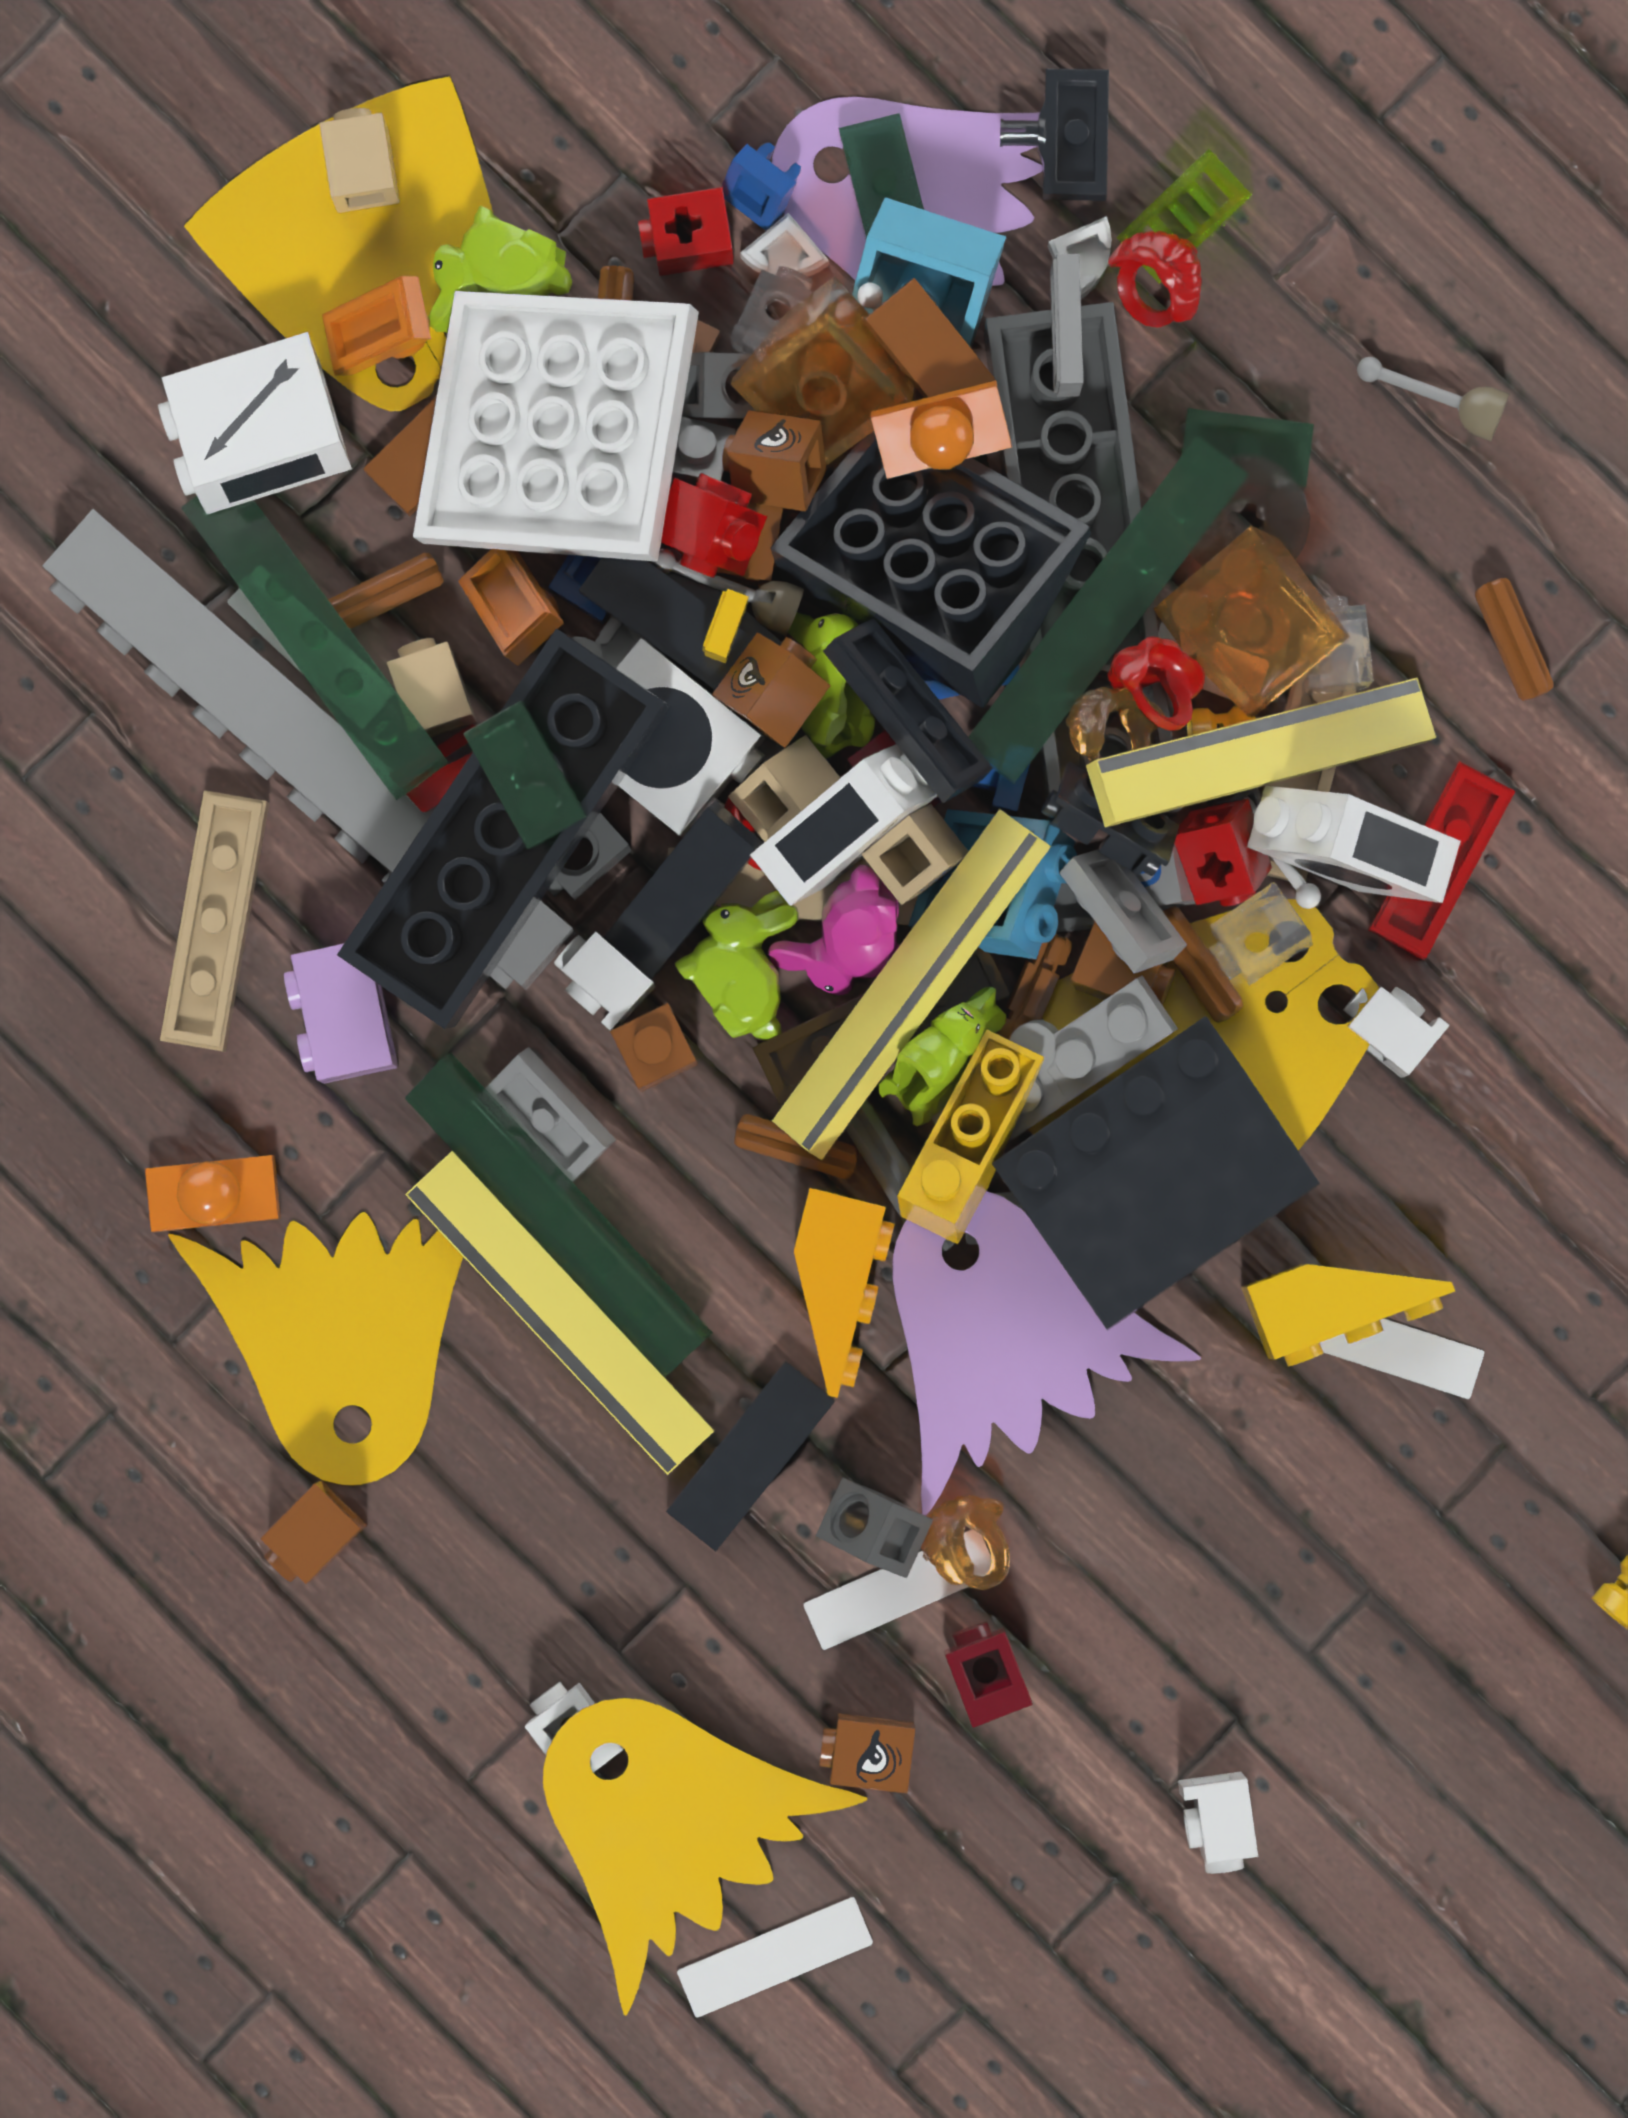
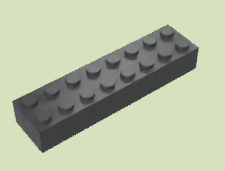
[983,302,1182,821]

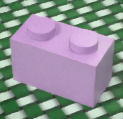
[284,944,399,1084]

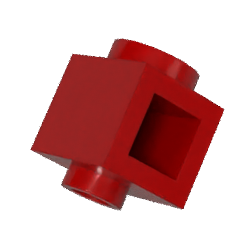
[661,473,768,578]

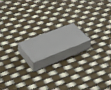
[1050,254,1083,397]

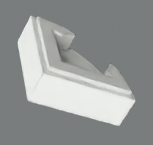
[740,213,829,280]
[1048,217,1112,299]

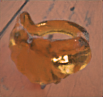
[1066,687,1165,763]
[921,1495,1011,1590]

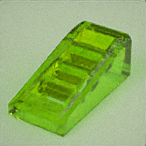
[1116,149,1254,284]

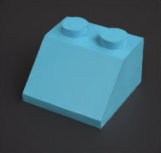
[840,197,1006,357]

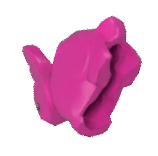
[768,865,900,995]

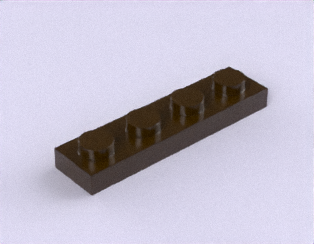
[752,947,1010,1106]

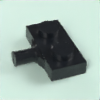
[1000,69,1109,201]

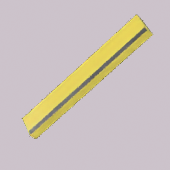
[1086,678,1436,827]
[772,809,1051,1160]
[405,1151,714,1475]

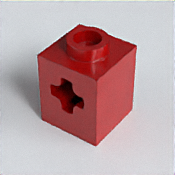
[638,187,734,276]
[1174,798,1272,906]

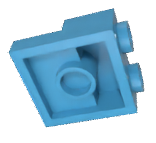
[908,809,1077,959]

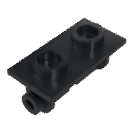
[1041,761,1179,876]

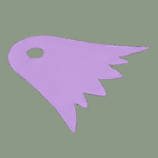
[772,97,1043,286]
[892,1191,1201,1515]

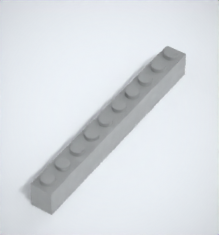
[42,509,576,990]

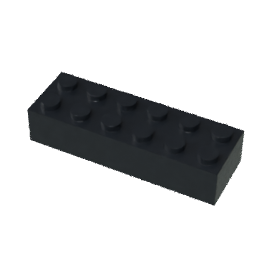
[337,629,672,1029]

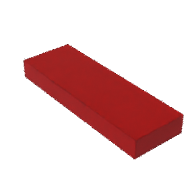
[1368,761,1516,960]

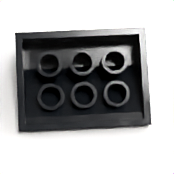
[770,425,1091,708]
[992,1016,1320,1331]

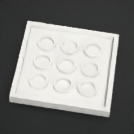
[413,291,699,562]

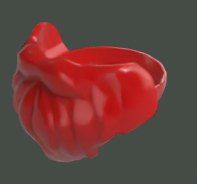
[1108,231,1202,328]
[1108,636,1205,731]

